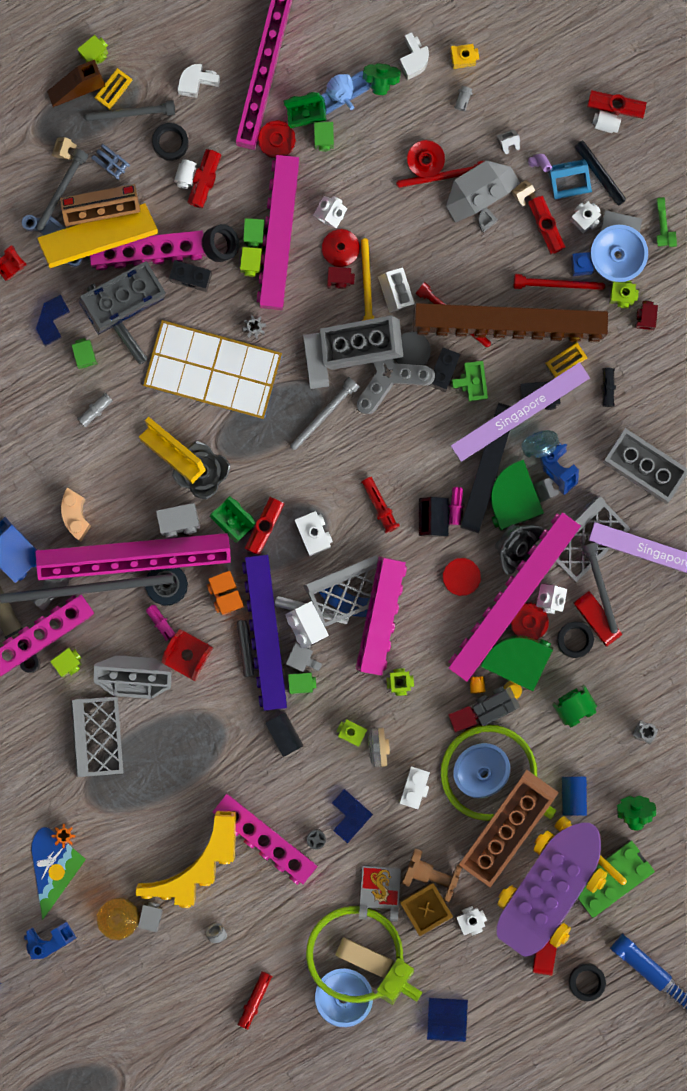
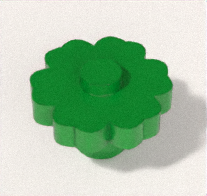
[363,63,401,95]
[617,796,656,831]

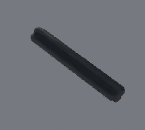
[575,140,626,206]

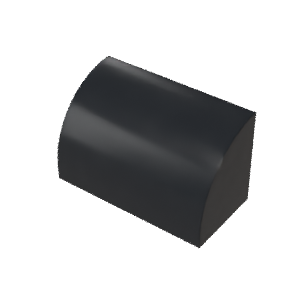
[419,497,449,537]
[265,712,304,757]

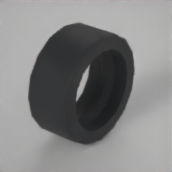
[152,123,189,161]
[202,224,240,262]
[557,621,594,658]
[568,963,606,1001]

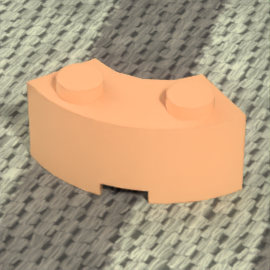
[61,488,91,542]

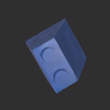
[0,517,38,583]

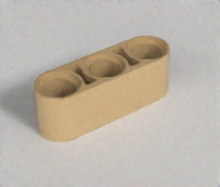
[335,937,394,978]

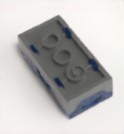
[79,261,166,335]

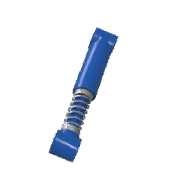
[610,934,687,1009]

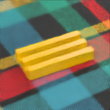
[94,68,133,110]
[545,342,588,378]

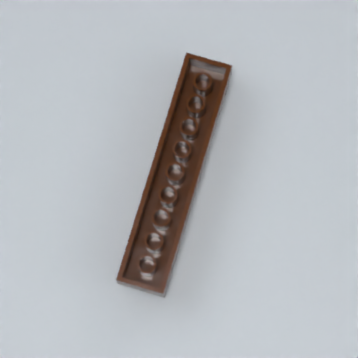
[413,303,608,343]

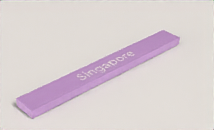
[451,362,590,462]
[588,522,687,573]

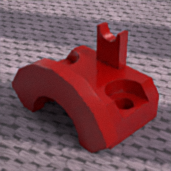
[0,245,27,281]

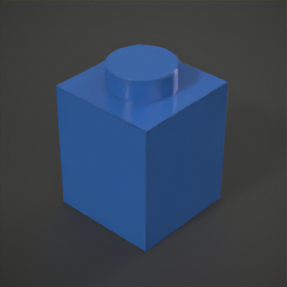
[571,252,594,276]

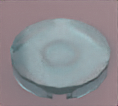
[521,430,560,458]

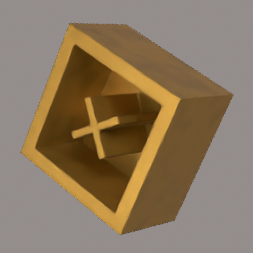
[399,882,453,936]

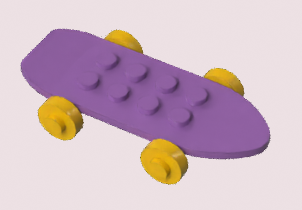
[497,822,607,957]

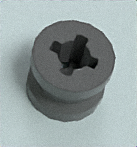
[307,830,326,850]

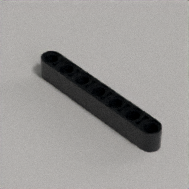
[460,402,511,534]

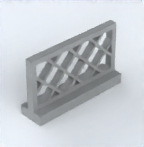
[555,495,630,582]
[304,555,378,627]
[71,697,123,777]

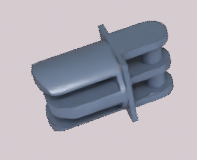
[91,144,130,180]

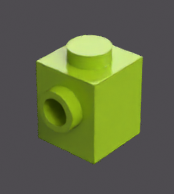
[77,35,108,64]
[240,247,262,277]
[50,648,82,677]
[336,720,367,747]

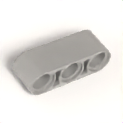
[303,333,329,389]

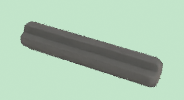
[237,620,254,677]

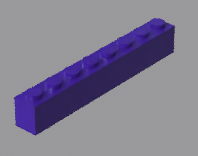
[242,555,287,711]

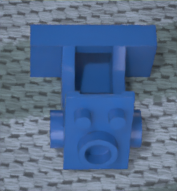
[540,443,579,495]
[24,922,77,959]

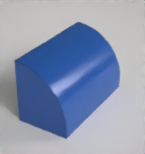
[562,777,587,816]

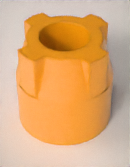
[470,676,486,694]

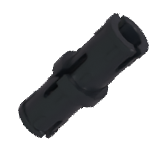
[601,368,616,407]

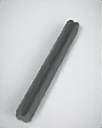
[87,283,147,364]

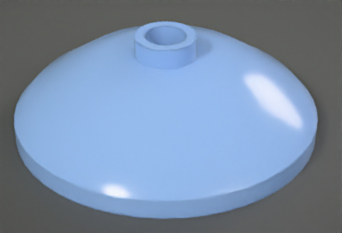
[591,225,648,282]
[453,743,511,798]
[315,968,373,1027]

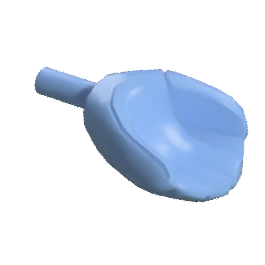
[326,74,354,110]

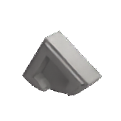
[479,207,498,233]

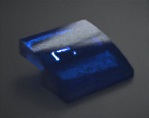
[427,998,468,1042]

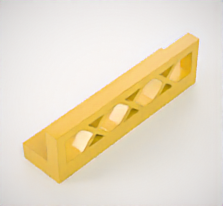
[139,417,206,484]

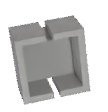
[156,503,201,539]

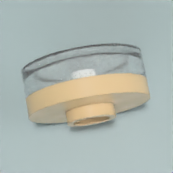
[368,728,390,768]

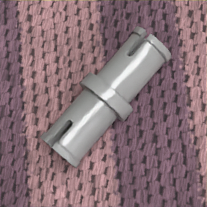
[77,392,113,427]

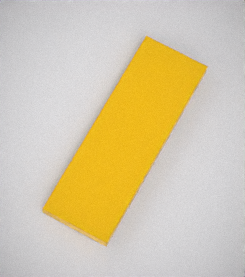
[37,203,158,268]

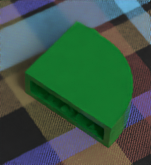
[491,460,544,531]
[481,636,553,691]

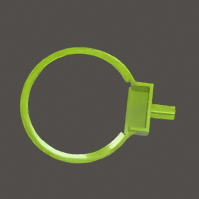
[441,725,557,821]
[306,906,423,1005]

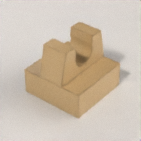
[51,137,77,160]
[511,180,536,206]

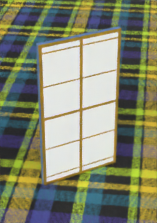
[143,320,282,420]

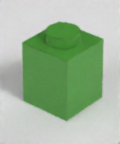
[314,122,334,152]
[243,218,264,248]
[72,338,97,369]
[288,673,316,694]

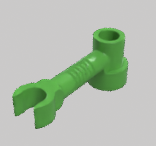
[657,197,677,247]

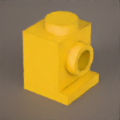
[450,44,479,69]

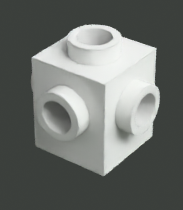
[313,196,347,228]
[570,201,601,234]
[536,584,567,614]
[456,906,487,936]

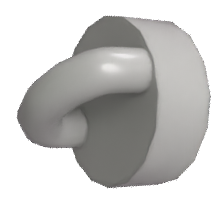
[206,923,227,943]

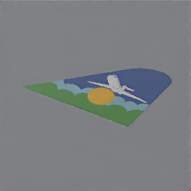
[32,827,86,920]

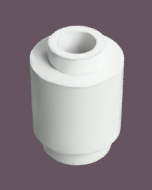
[592,110,621,133]
[174,159,197,189]

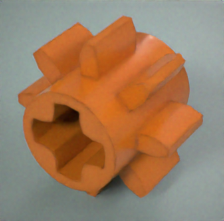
[52,824,76,849]

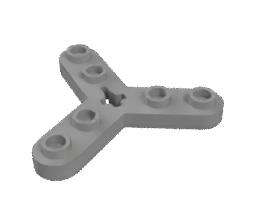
[357,359,435,414]

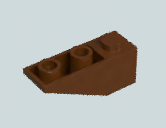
[47,59,105,107]

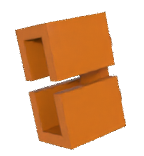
[207,571,244,615]

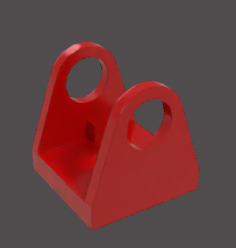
[161,629,214,681]

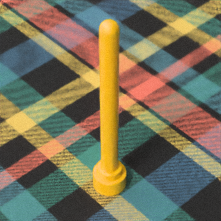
[361,238,375,321]
[554,816,627,885]

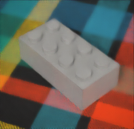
[320,315,403,370]
[602,428,687,504]

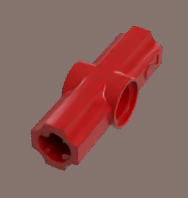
[587,90,647,119]
[187,149,222,209]
[528,196,566,255]
[245,497,285,556]

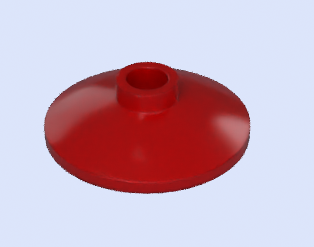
[407,140,445,178]
[322,229,360,267]

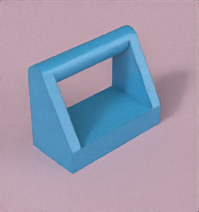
[548,159,592,200]

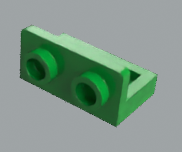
[283,92,327,128]
[209,496,256,543]

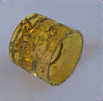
[97,898,140,940]

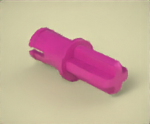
[449,487,464,525]
[146,604,176,641]

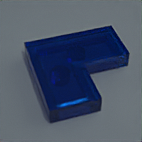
[332,789,373,843]

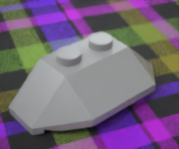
[446,160,520,222]
[94,655,172,699]

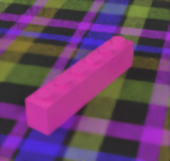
[355,556,407,676]

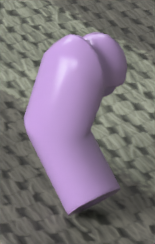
[528,154,552,172]

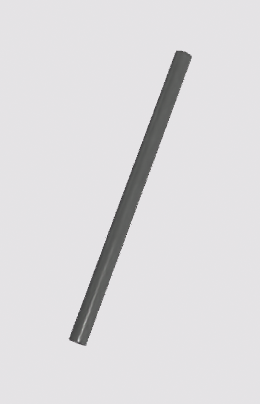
[0,574,174,604]

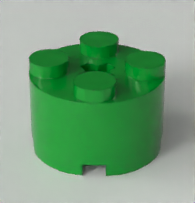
[552,685,597,728]

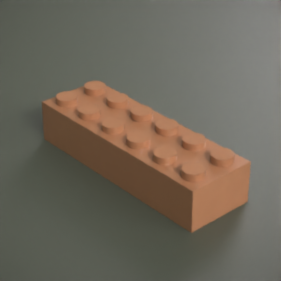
[459,770,559,888]

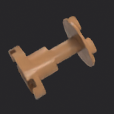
[402,848,462,902]

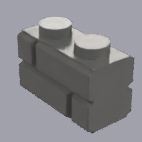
[473,686,520,726]

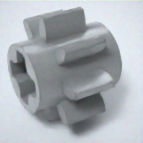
[243,315,266,340]

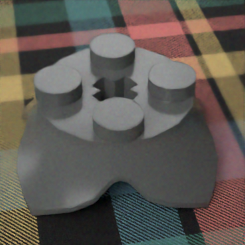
[172,441,230,499]
[495,525,544,575]

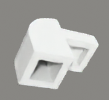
[399,32,429,80]
[178,64,220,98]

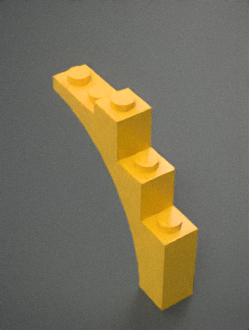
[136,811,236,908]

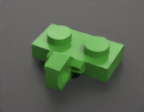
[451,361,488,402]

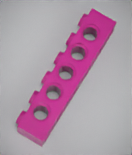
[90,230,206,270]
[0,594,95,677]
[213,794,318,885]

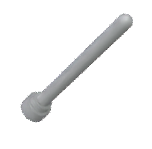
[291,377,360,450]

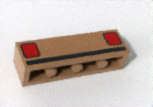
[60,184,140,226]

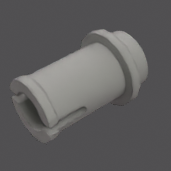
[454,86,473,112]

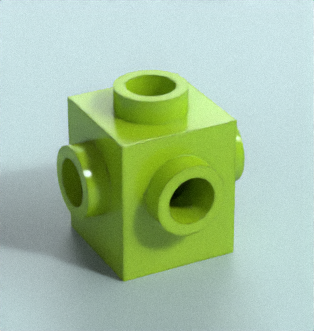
[609,280,639,308]
[386,668,414,696]

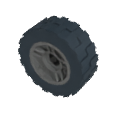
[145,568,188,606]

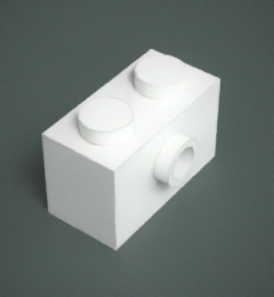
[378,268,414,313]
[295,511,333,556]
[285,601,329,649]
[400,767,430,809]

